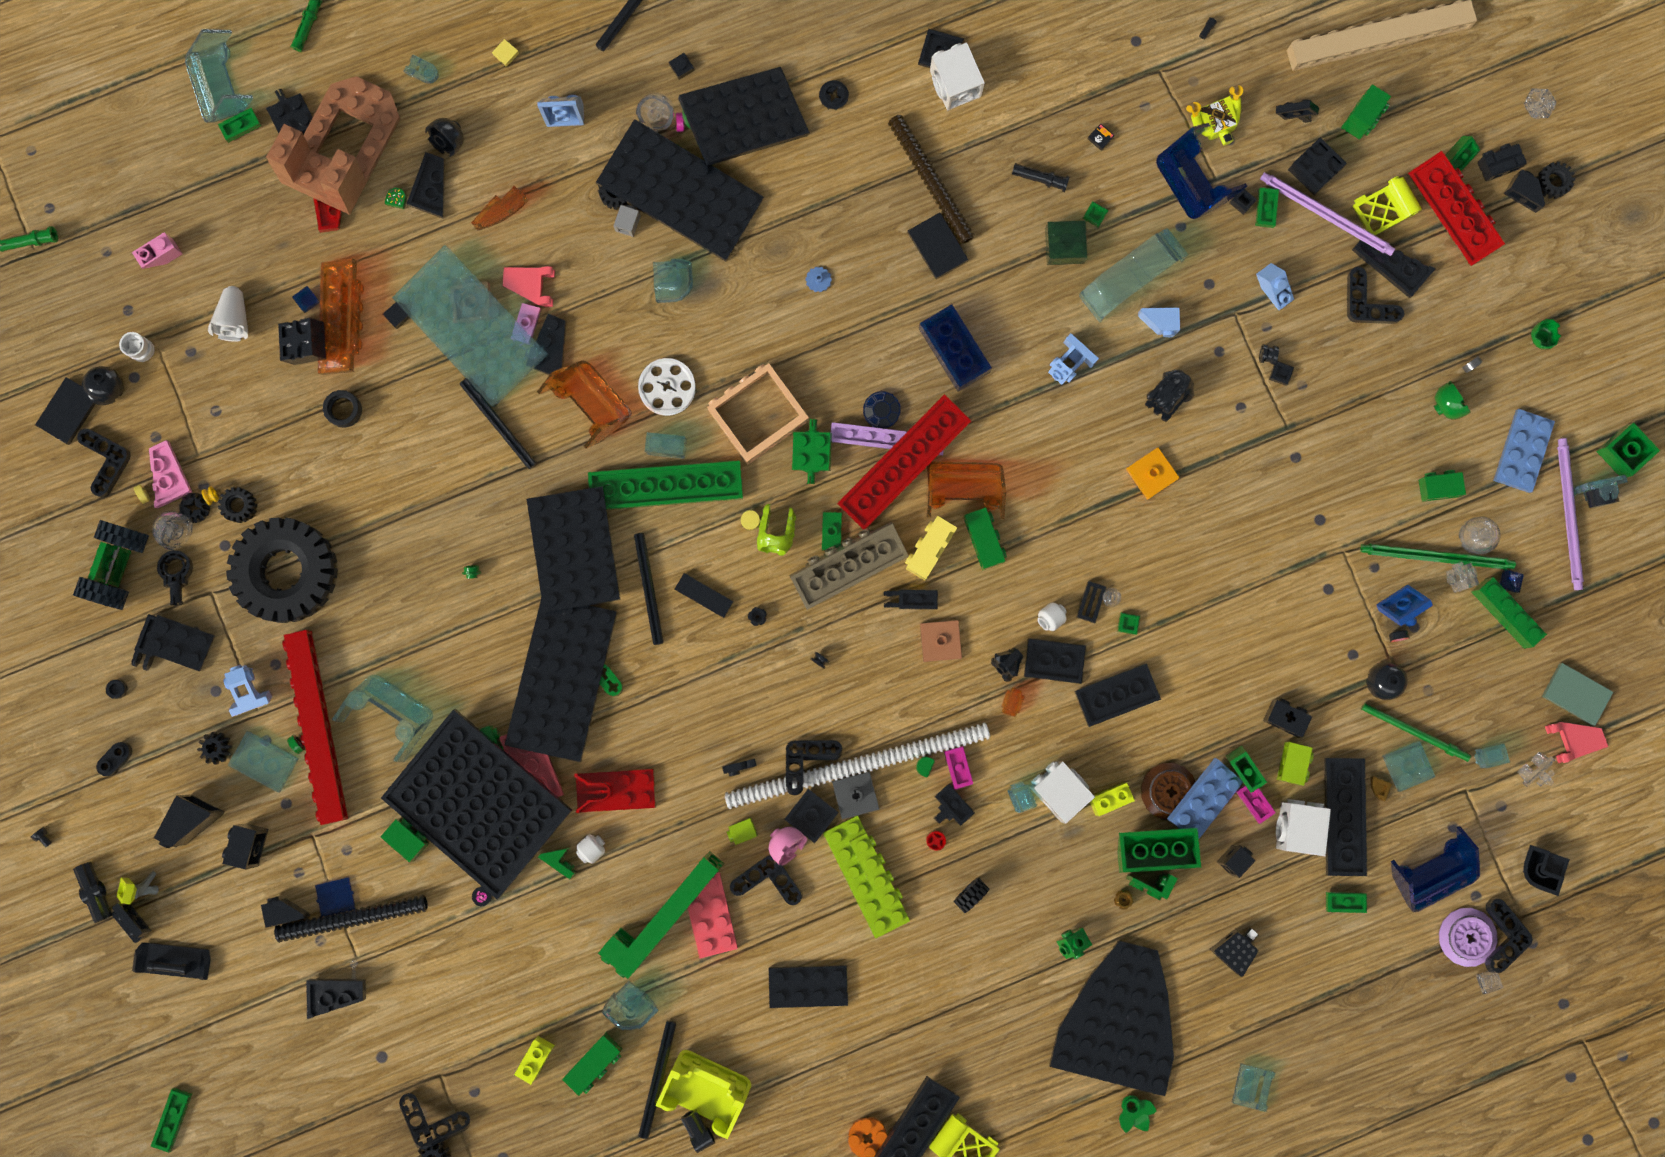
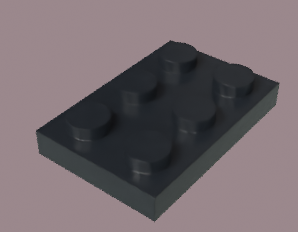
[142,615,215,672]

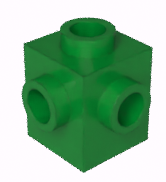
[1056,928,1092,959]

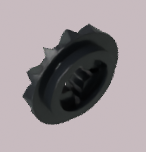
[819,80,849,110]
[178,493,210,523]

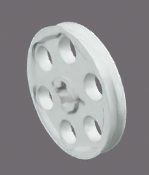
[638,358,696,416]

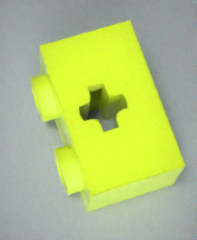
[1090,782,1135,816]
[514,1036,555,1085]

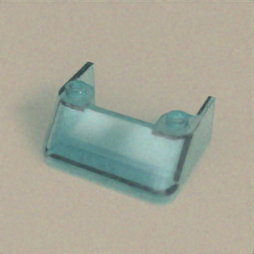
[185,29,253,123]
[332,675,433,762]

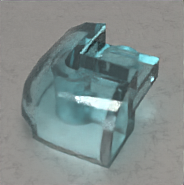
[653,259,693,303]
[602,980,659,1030]

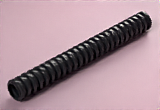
[274,895,428,943]

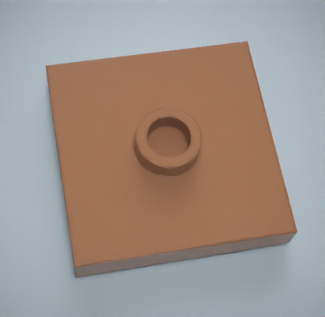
[920,620,962,662]

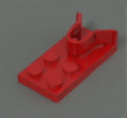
[574,769,656,813]

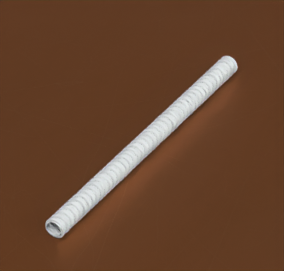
[725,722,990,809]

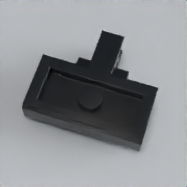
[1276,99,1319,123]
[934,784,975,826]

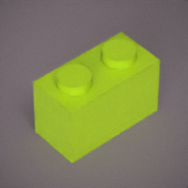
[1276,742,1314,786]

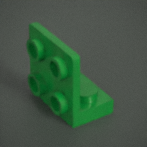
[1126,872,1178,900]

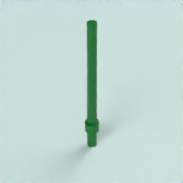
[1361,703,1471,762]

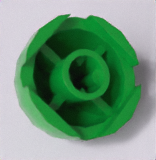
[1433,381,1471,420]

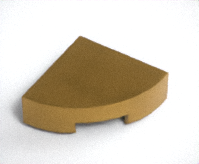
[1371,776,1392,802]

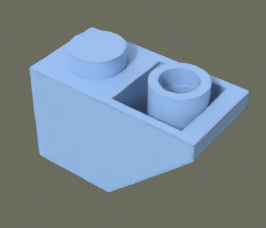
[1256,263,1294,310]

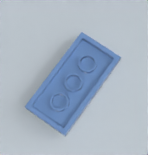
[1493,409,1555,493]
[1167,758,1243,838]

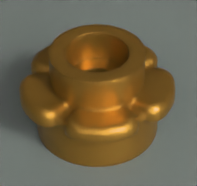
[1114,890,1133,910]

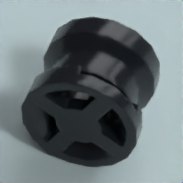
[1259,344,1279,365]

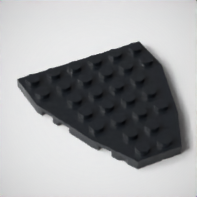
[1049,940,1174,1096]

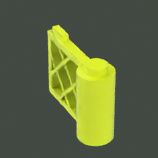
[1352,176,1422,236]
[929,1113,1000,1157]

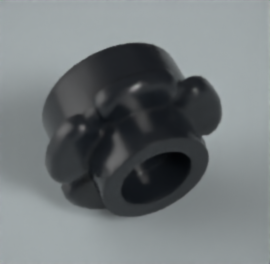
[748,607,767,626]

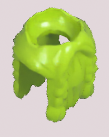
[757,504,796,556]

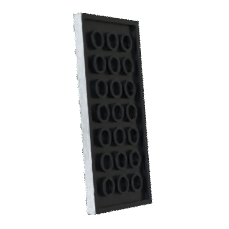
[596,119,764,262]
[505,599,617,762]

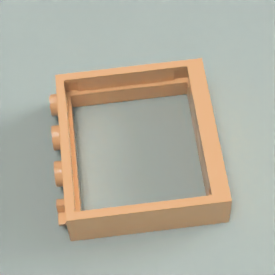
[707,363,809,465]

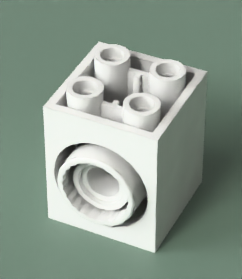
[930,43,985,111]
[1030,761,1095,824]
[1276,799,1331,856]

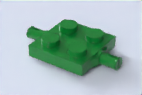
[792,419,832,484]

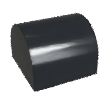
[1230,188,1257,215]

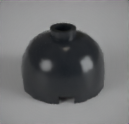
[425,118,464,157]
[82,366,124,405]
[1366,662,1408,700]

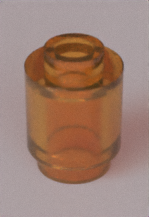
[1001,688,1025,717]

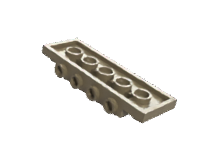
[789,522,909,610]

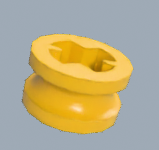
[201,486,219,505]

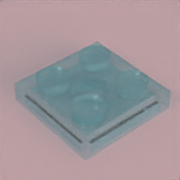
[1382,741,1436,792]

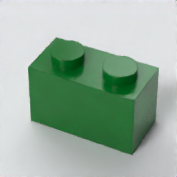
[1418,470,1466,502]
[380,818,429,863]

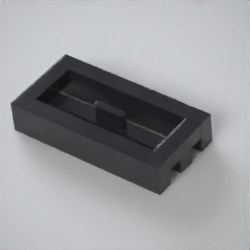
[1076,581,1106,624]

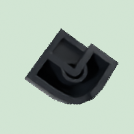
[1523,845,1570,896]

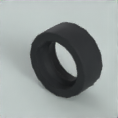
[323,390,362,428]

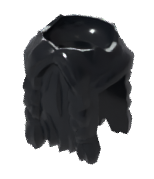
[1145,369,1195,422]

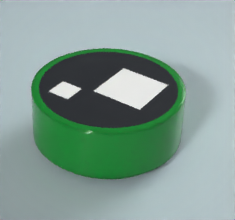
[287,734,305,754]

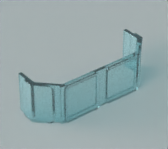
[1079,228,1189,323]

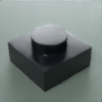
[669,53,695,80]

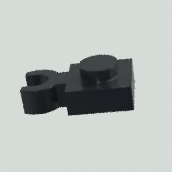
[722,759,757,777]

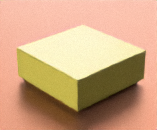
[492,39,519,67]

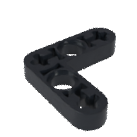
[1347,267,1405,324]
[77,428,131,498]
[786,740,842,795]
[730,855,802,905]
[1485,899,1533,973]
[399,1093,470,1150]

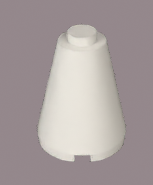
[208,286,248,342]

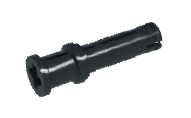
[1012,163,1070,193]

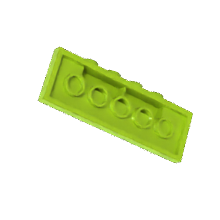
[823,815,910,939]

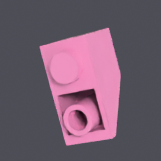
[132,232,182,269]

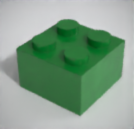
[1341,84,1391,140]
[1596,422,1660,479]

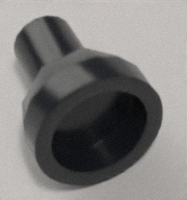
[31,827,52,848]

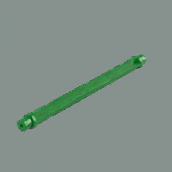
[1360,544,1516,570]

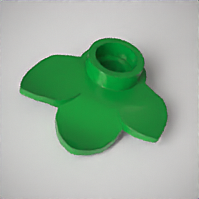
[1119,1095,1156,1133]

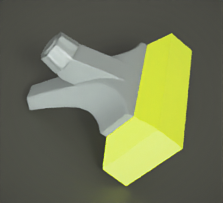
[116,870,159,904]

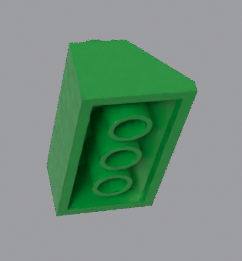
[1117,828,1202,873]

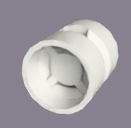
[119,332,154,362]

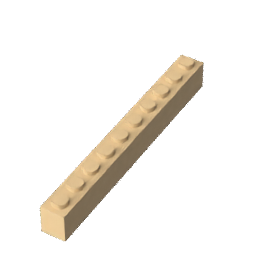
[1287,0,1477,71]

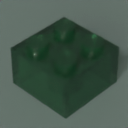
[1045,221,1087,265]

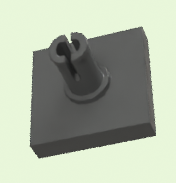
[832,772,879,820]

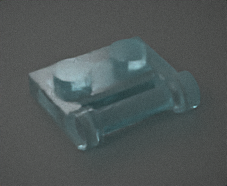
[1232,1063,1276,1112]

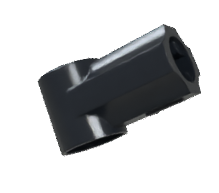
[681,1109,715,1153]

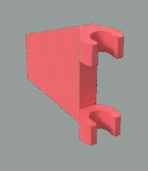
[503,266,555,307]
[1545,722,1608,763]

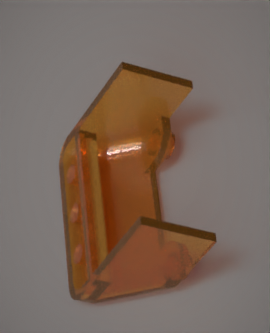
[537,360,632,449]
[926,462,1007,519]

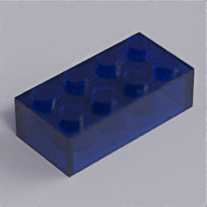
[919,304,992,392]

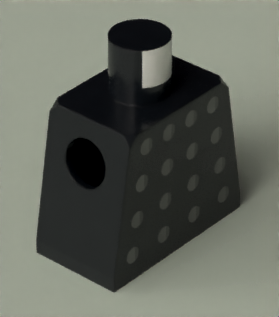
[1210,927,1258,977]

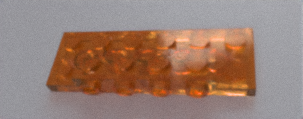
[318,259,364,375]

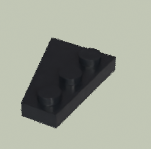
[526,314,567,380]

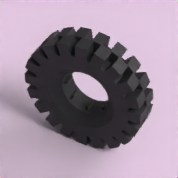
[226,517,338,623]

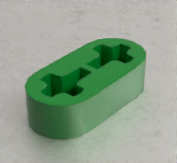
[600,664,623,697]

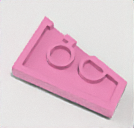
[149,440,192,509]

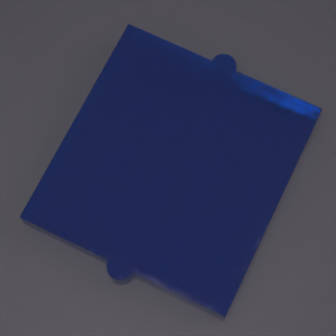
[315,877,356,917]

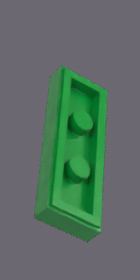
[150,1088,192,1153]

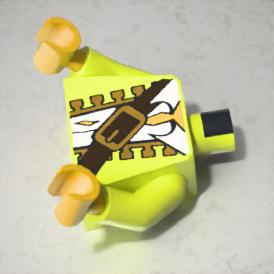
[1186,85,1243,146]

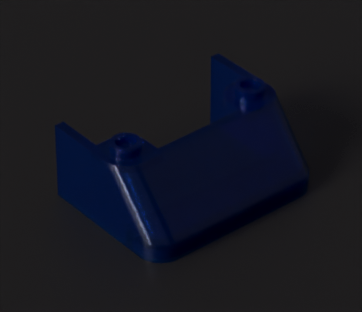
[1156,123,1248,219]
[1391,825,1480,912]

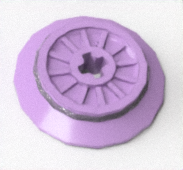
[1439,908,1497,967]

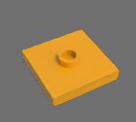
[1126,447,1179,500]

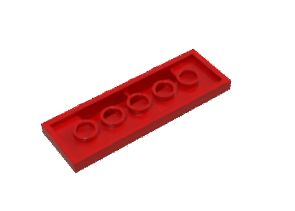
[1408,151,1505,266]

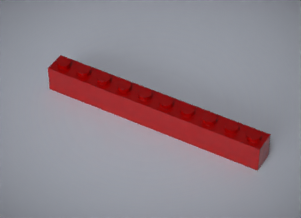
[282,630,349,825]

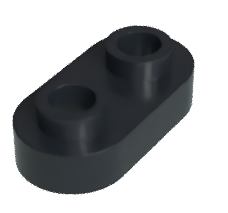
[96,742,132,776]

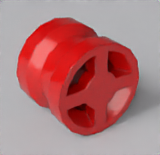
[926,830,946,851]

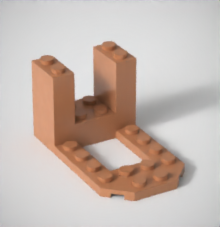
[266,76,400,215]

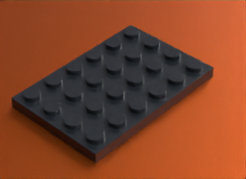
[678,67,810,166]
[526,486,621,613]

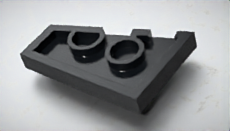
[407,152,444,219]
[306,978,366,1019]

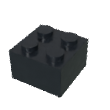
[222,823,269,870]

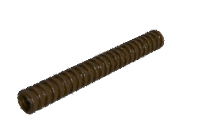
[888,115,975,244]

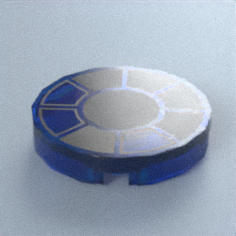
[863,391,901,429]

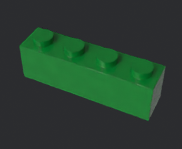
[1471,577,1547,649]

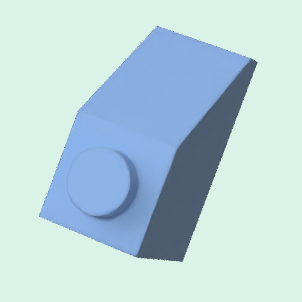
[1138,308,1180,337]

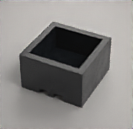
[1288,137,1347,196]
[278,318,326,365]

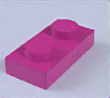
[944,747,973,789]
[1236,785,1276,824]

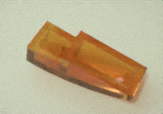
[471,186,528,231]

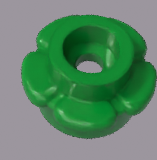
[462,565,481,579]

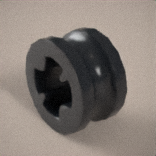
[810,652,830,669]

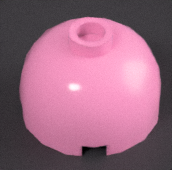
[768,827,807,866]

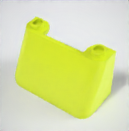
[656,1050,751,1139]

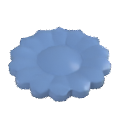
[805,267,832,292]

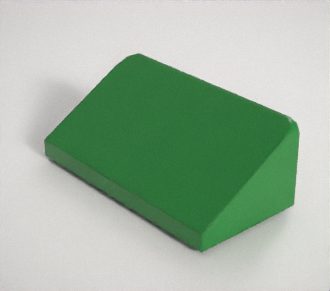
[1445,136,1480,171]

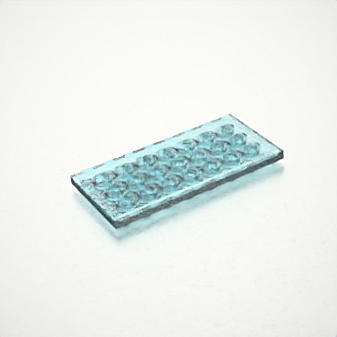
[392,245,548,407]

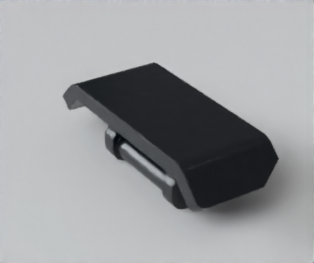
[132,942,211,980]

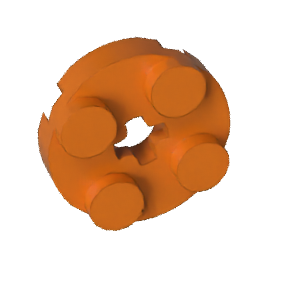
[848,1117,887,1157]

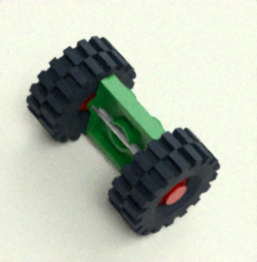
[73,520,149,610]

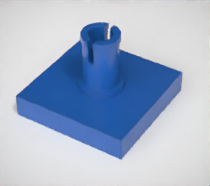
[1376,585,1433,627]

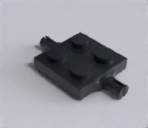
[266,89,313,135]

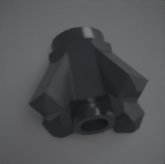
[991,648,1023,682]

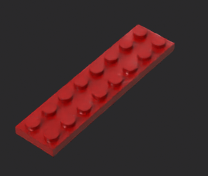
[837,394,971,530]

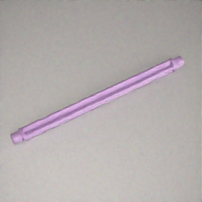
[1260,172,1395,256]
[1557,438,1584,590]

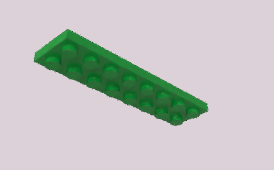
[588,461,743,510]

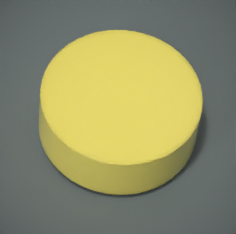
[133,484,150,504]
[741,510,760,530]

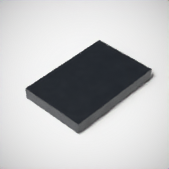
[907,212,968,280]
[35,377,96,445]
[1024,638,1086,684]

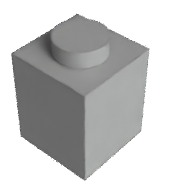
[614,205,641,237]

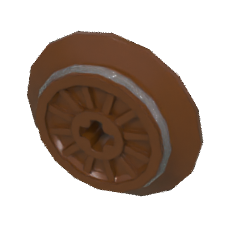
[1141,763,1196,820]

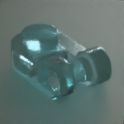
[403,55,439,84]

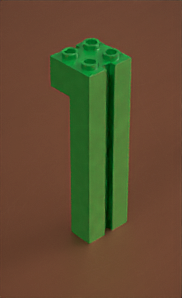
[598,851,725,979]

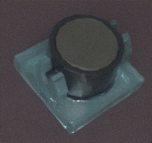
[1573,475,1628,508]

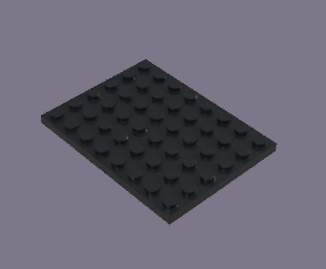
[381,709,572,900]

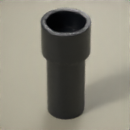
[1199,17,1217,40]

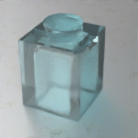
[1475,743,1510,768]

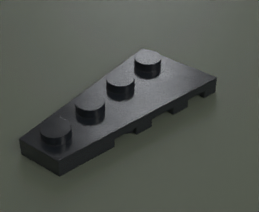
[1352,240,1436,298]

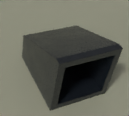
[154,794,225,848]

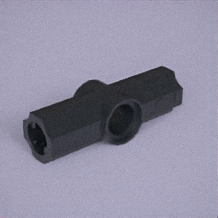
[73,862,112,923]

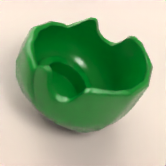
[1531,319,1561,350]

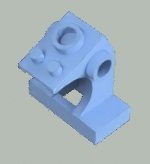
[1048,333,1099,385]
[223,665,272,717]

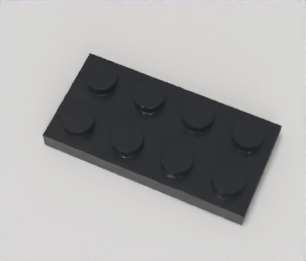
[1074,663,1161,727]
[768,965,848,1008]

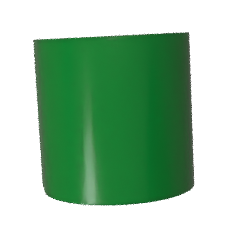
[916,757,935,778]

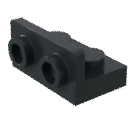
[111,902,152,943]

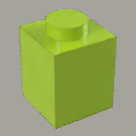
[727,818,758,845]

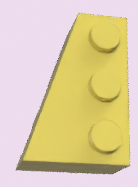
[905,516,957,581]

